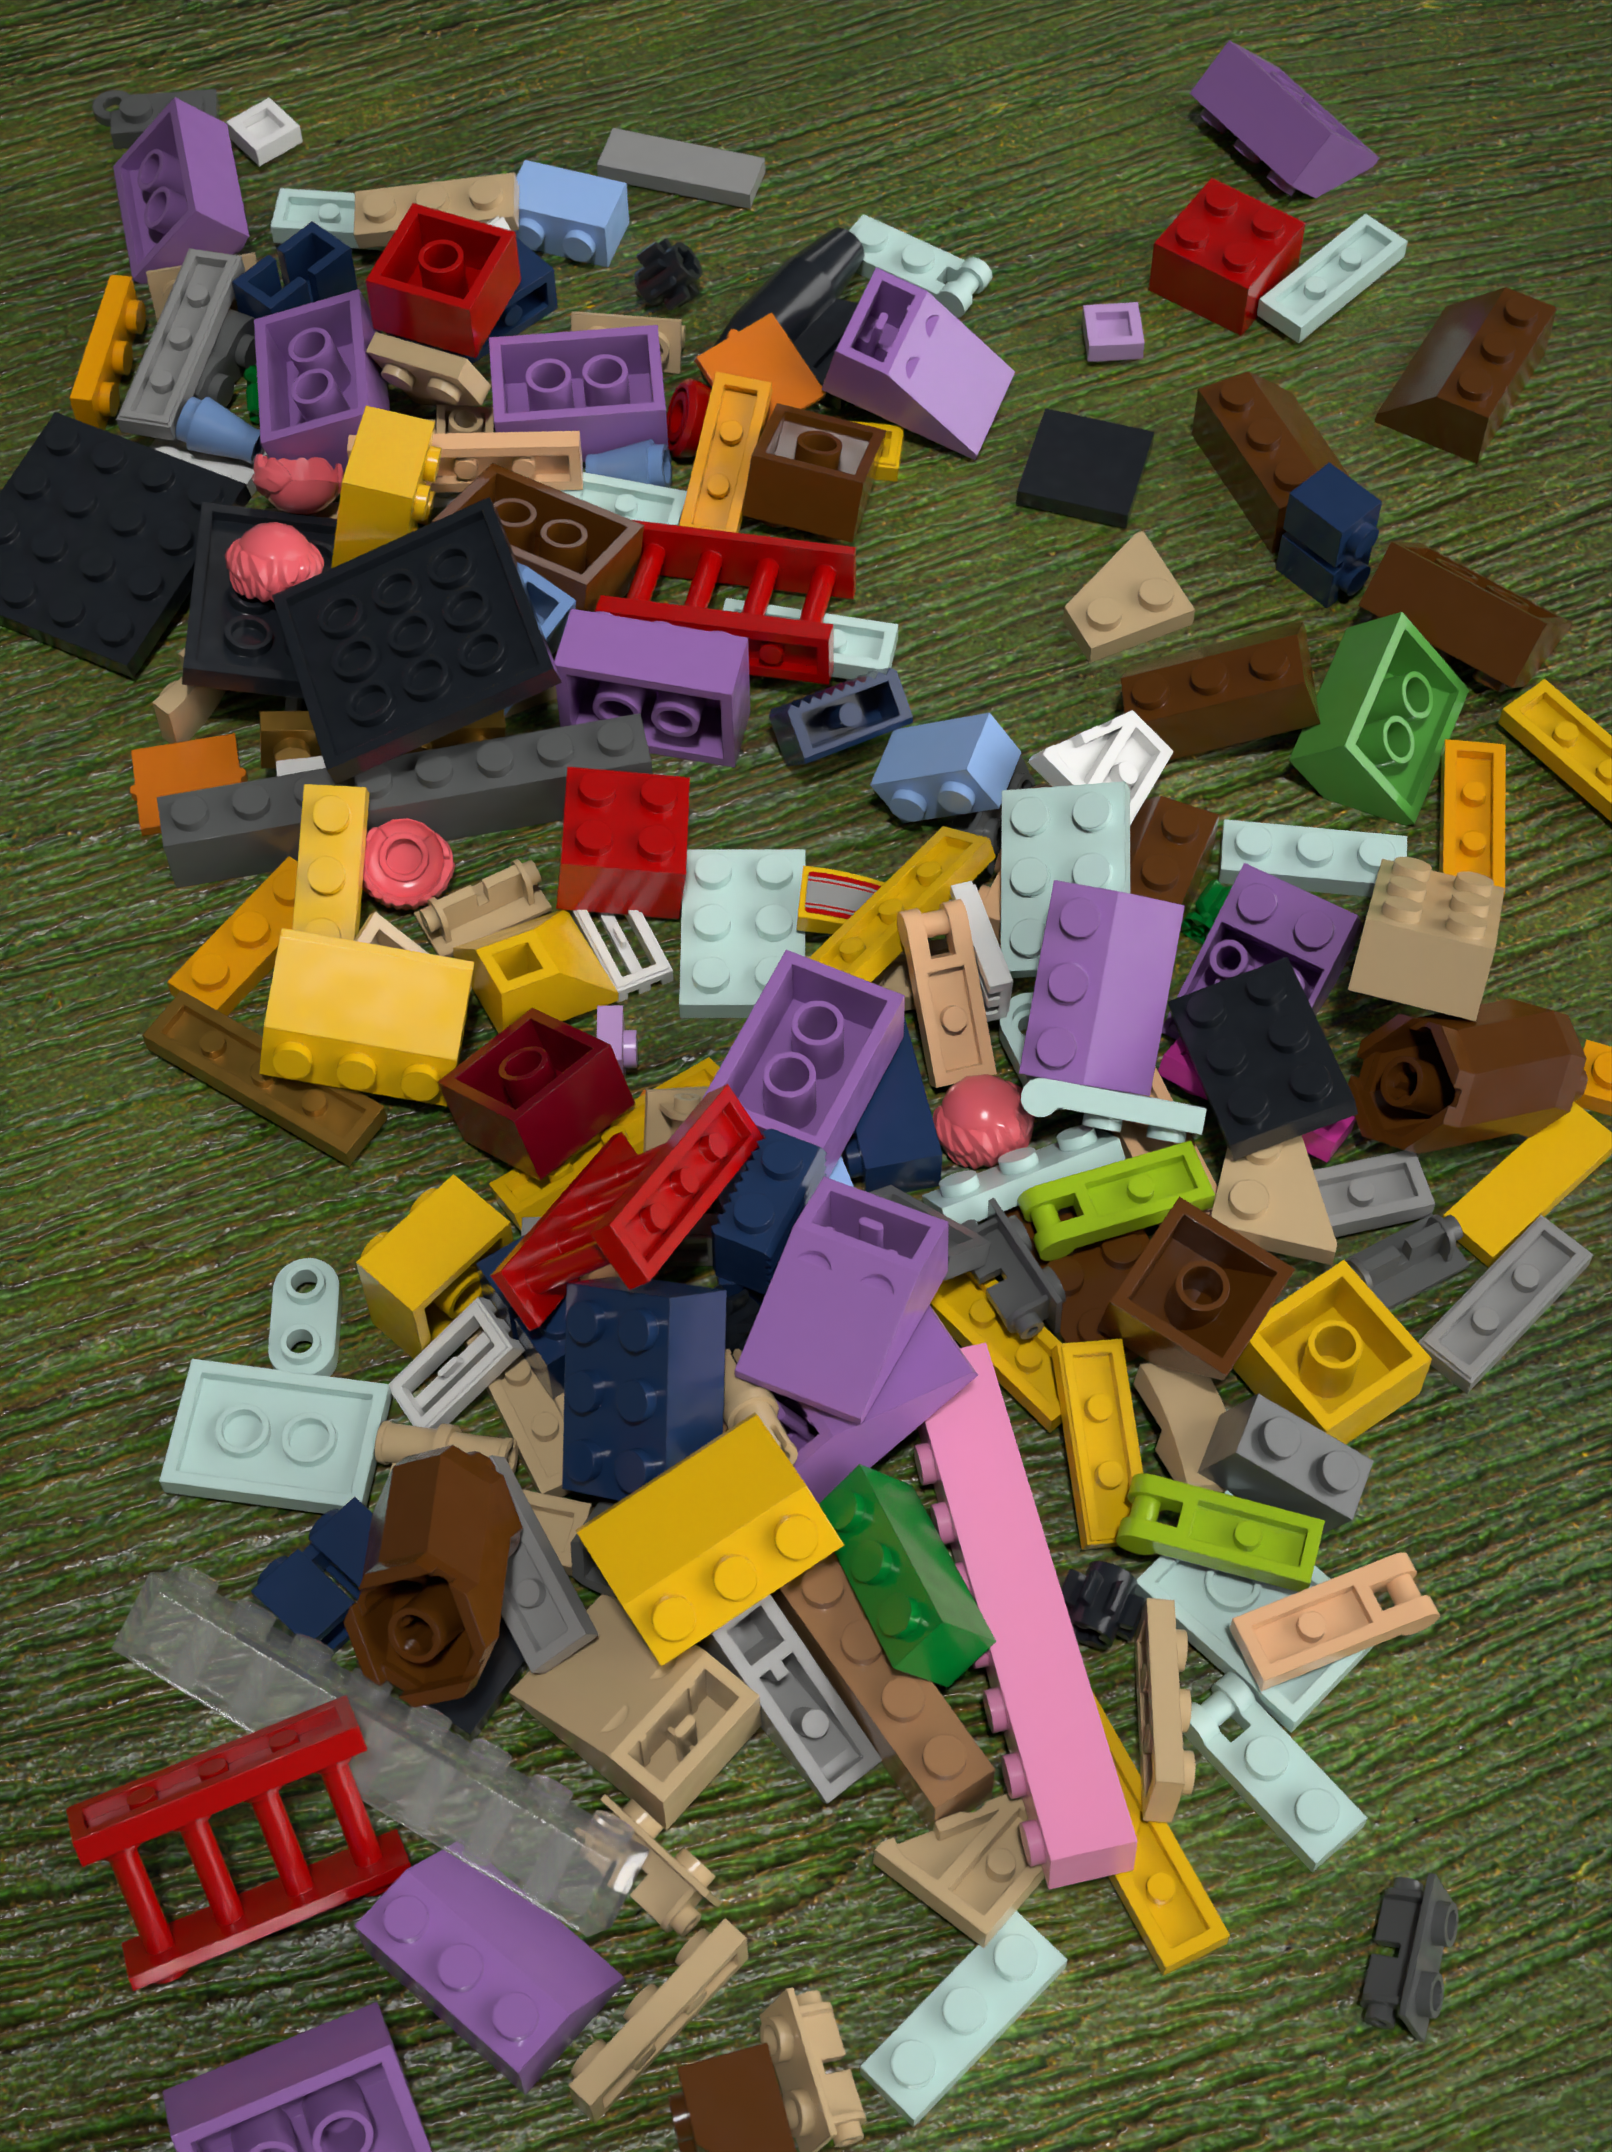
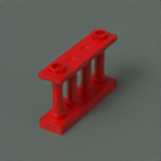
[595,520,856,685]
[490,1084,763,1331]
[66,1695,411,1991]

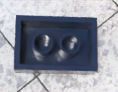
[562,1276,727,1501]

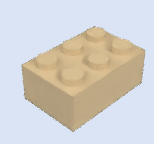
[1348,857,1505,1021]

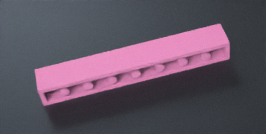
[914,1343,1137,1890]

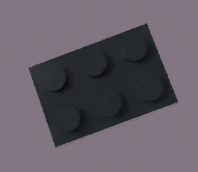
[1167,957,1358,1160]

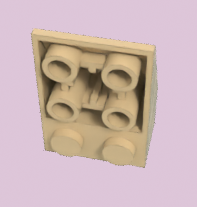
[509,1594,761,1830]

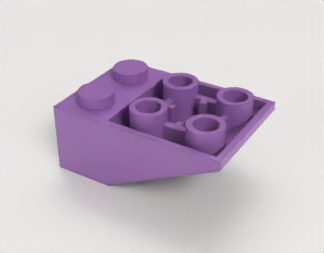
[821,267,1015,460]
[1162,863,1364,1040]
[735,1177,949,1425]
[769,1304,978,1504]

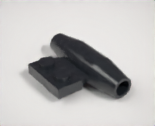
[700,227,865,410]

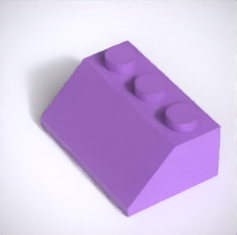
[1190,40,1380,198]
[113,97,249,284]
[1019,880,1185,1096]
[354,1838,625,2095]
[162,2002,432,2152]

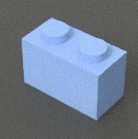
[514,160,629,268]
[870,713,1021,823]

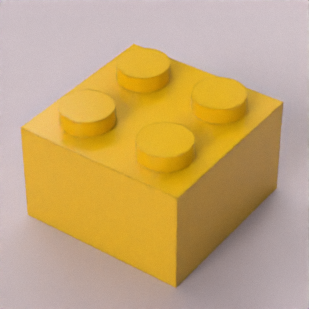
[331,406,442,569]
[356,1174,514,1359]
[1233,1260,1432,1444]

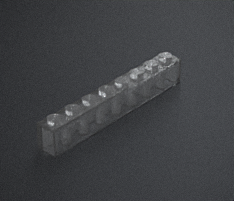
[111,1566,650,1937]

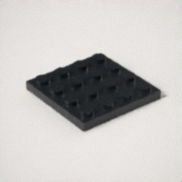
[0,412,252,678]
[272,497,562,784]
[182,502,337,699]

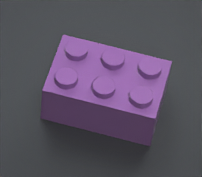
[254,289,390,472]
[489,325,668,462]
[554,609,751,768]
[702,950,905,1178]

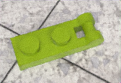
[1017,1140,1215,1261]
[1116,1473,1325,1592]

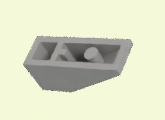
[698,1595,882,1804]

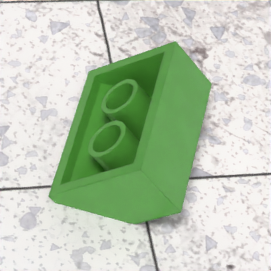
[1289,612,1469,826]

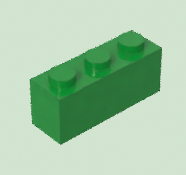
[819,1464,997,1687]

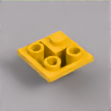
[453,909,619,1033]

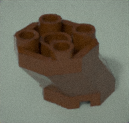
[1348,998,1588,1154]
[344,1445,523,1708]

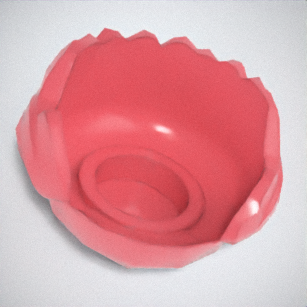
[252,454,344,515]
[225,522,324,602]
[362,818,455,911]
[933,1074,1035,1170]

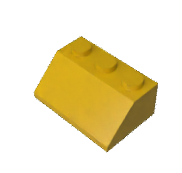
[259,928,474,1106]
[575,1412,844,1666]

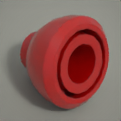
[666,378,712,458]

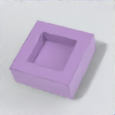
[1082,302,1145,362]
[597,1005,638,1080]

